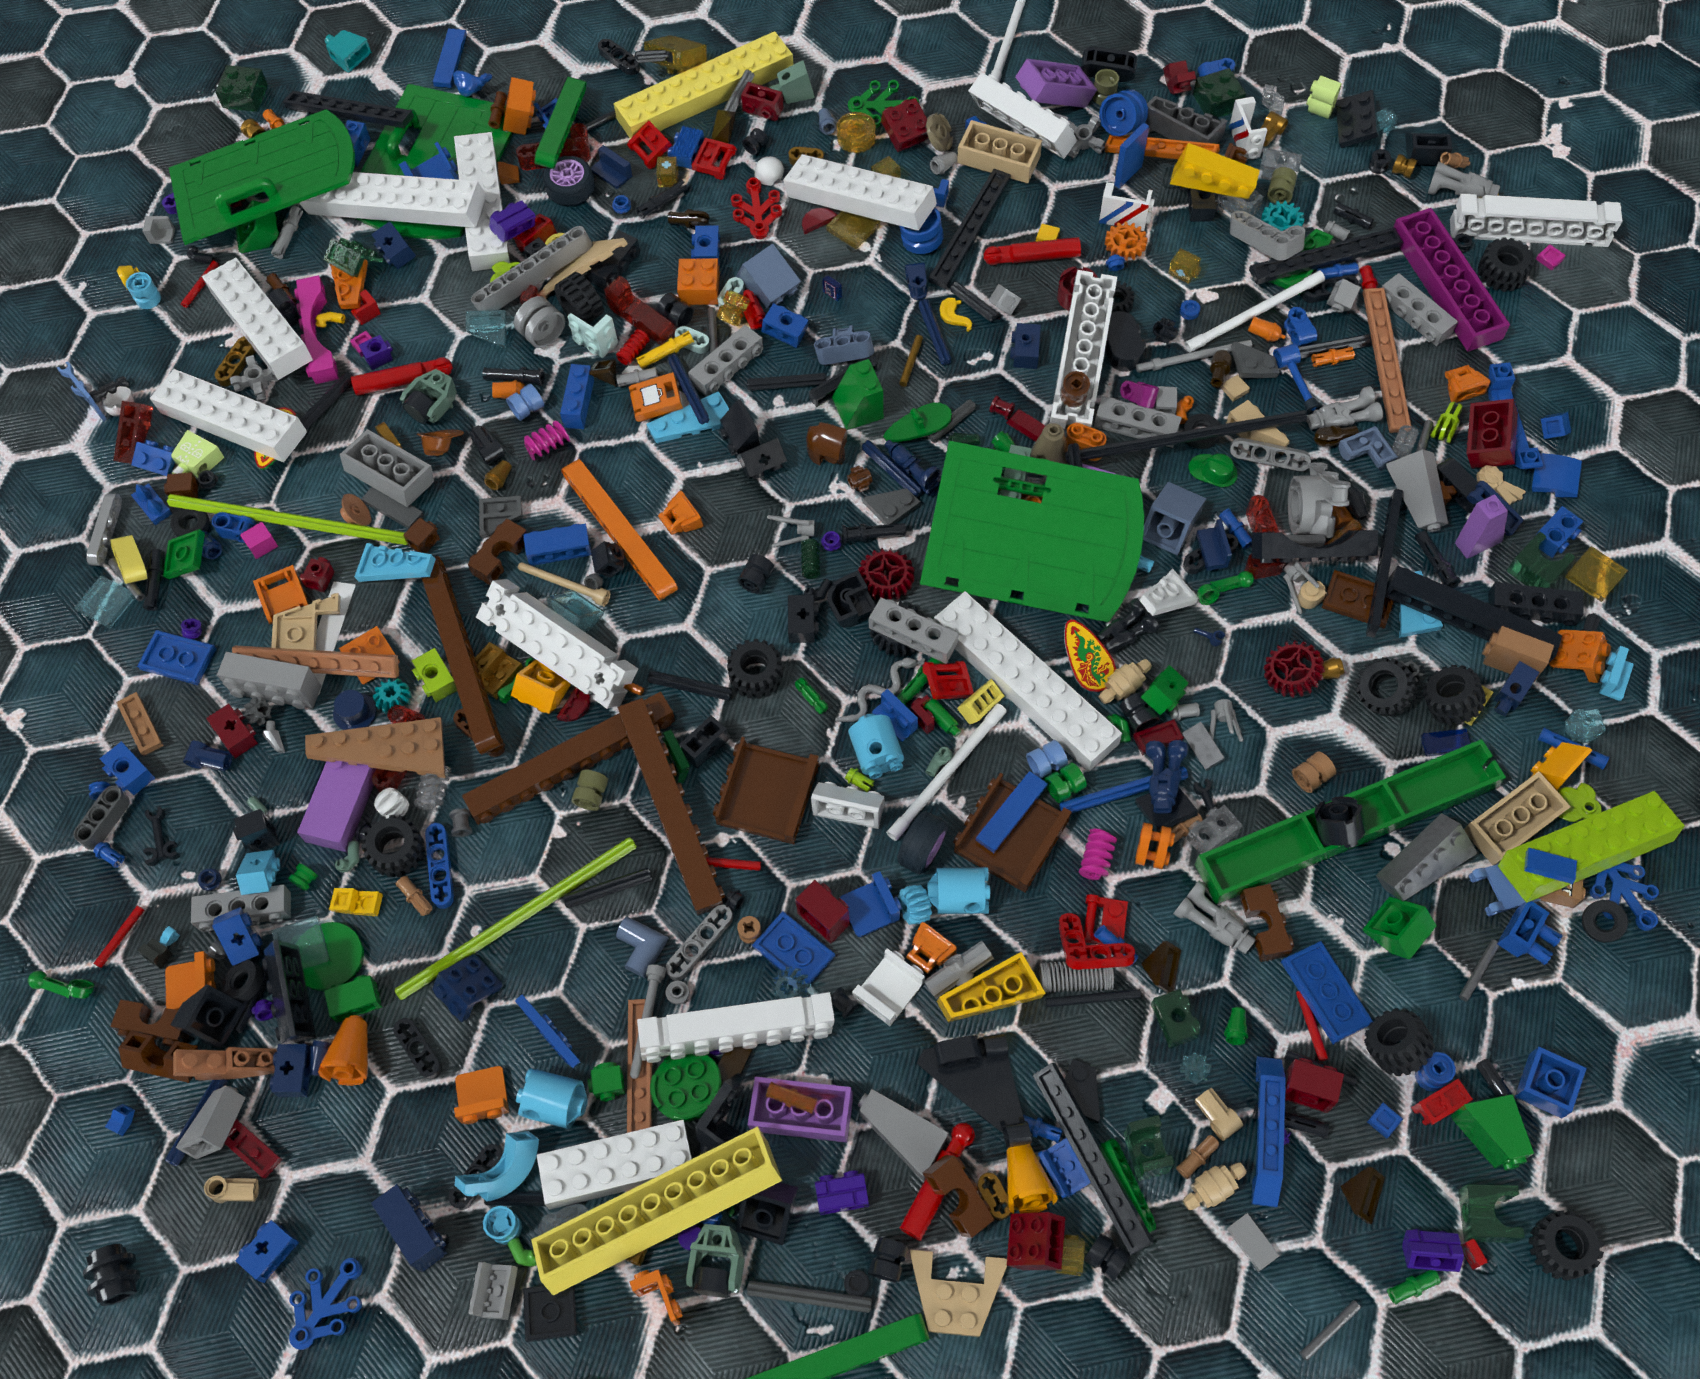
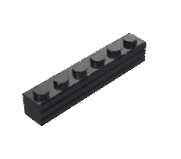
[809,356,877,407]

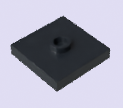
[1135,787,1198,832]
[523,1285,578,1342]

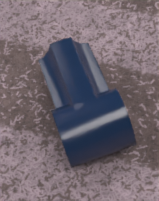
[183,740,232,772]

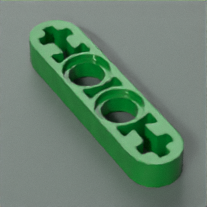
[1101,1138,1156,1233]

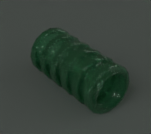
[801,539,820,579]

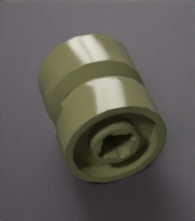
[1092,69,1119,105]
[1267,167,1297,204]
[571,770,608,811]

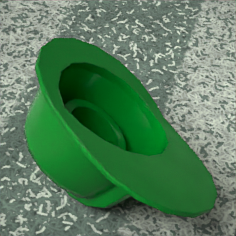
[1188,454,1238,488]

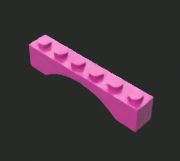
[294,275,339,384]

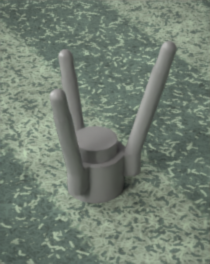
[767,515,814,548]
[1283,560,1319,614]
[1209,699,1243,742]

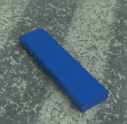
[433,28,467,88]
[976,771,1048,853]

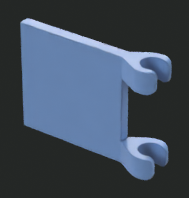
[57,362,107,422]
[1468,864,1541,916]

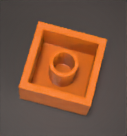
[503,77,536,135]
[677,258,720,305]

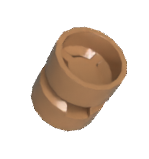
[1292,752,1336,793]

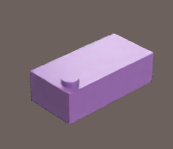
[1016,59,1097,108]
[297,761,379,852]
[748,1077,854,1143]

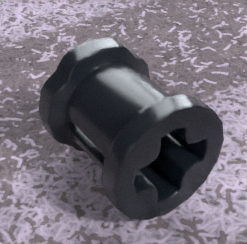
[831,987,859,1019]

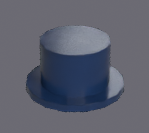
[333,690,377,730]

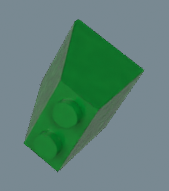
[832,359,884,430]
[1451,1094,1534,1171]

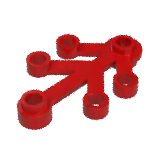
[731,177,782,240]

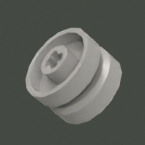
[513,296,565,348]

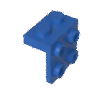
[840,871,902,937]

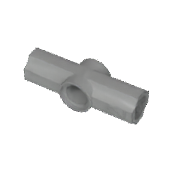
[924,941,994,999]

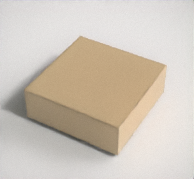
[1221,375,1250,401]

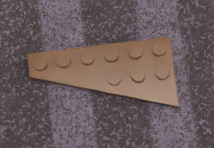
[305,717,446,778]

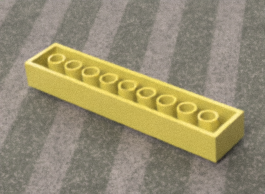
[614,31,793,139]
[531,1126,782,1295]

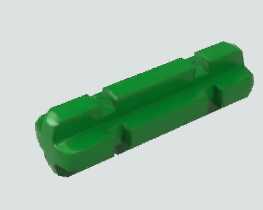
[795,677,828,714]

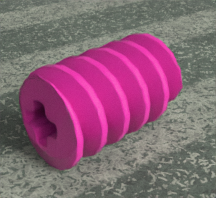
[524,420,570,460]
[1079,828,1117,880]

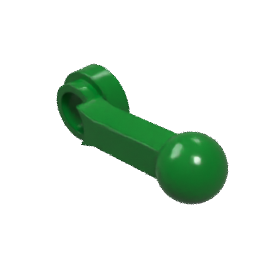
[1197,571,1254,605]
[28,971,94,999]

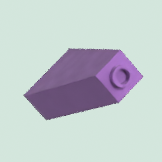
[1455,494,1508,559]

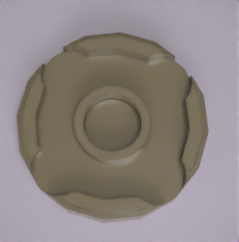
[926,113,953,152]

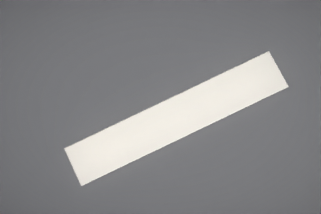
[313,582,355,695]

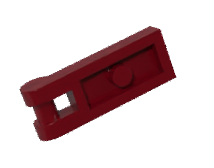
[224,1118,283,1179]

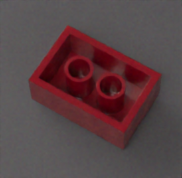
[1467,399,1518,468]

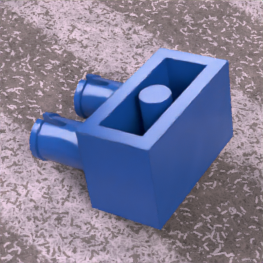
[1497,901,1563,965]

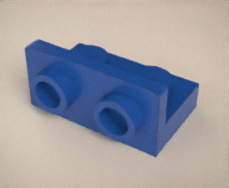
[872,689,918,742]

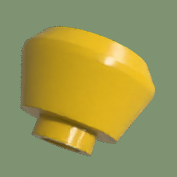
[117,265,140,290]

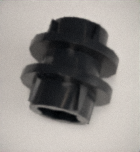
[83,1243,140,1306]

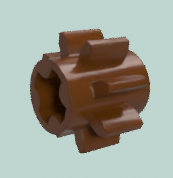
[847,465,872,493]

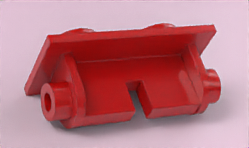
[737,290,766,330]

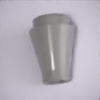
[930,152,958,175]

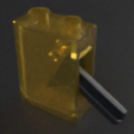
[634,35,707,74]

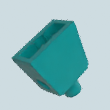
[325,30,372,73]

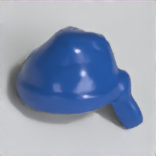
[453,70,493,97]

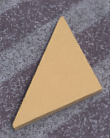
[538,238,628,299]

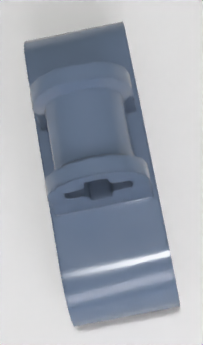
[814,325,874,365]

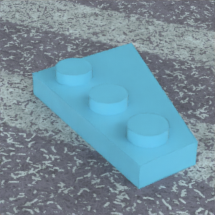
[1399,571,1443,638]

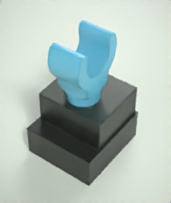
[137,926,180,969]

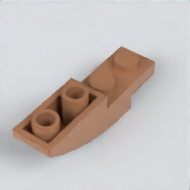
[173,1047,276,1080]

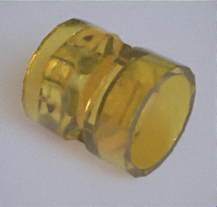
[716,290,750,326]

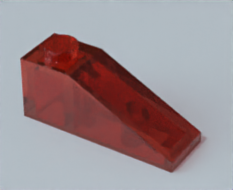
[113,401,153,464]

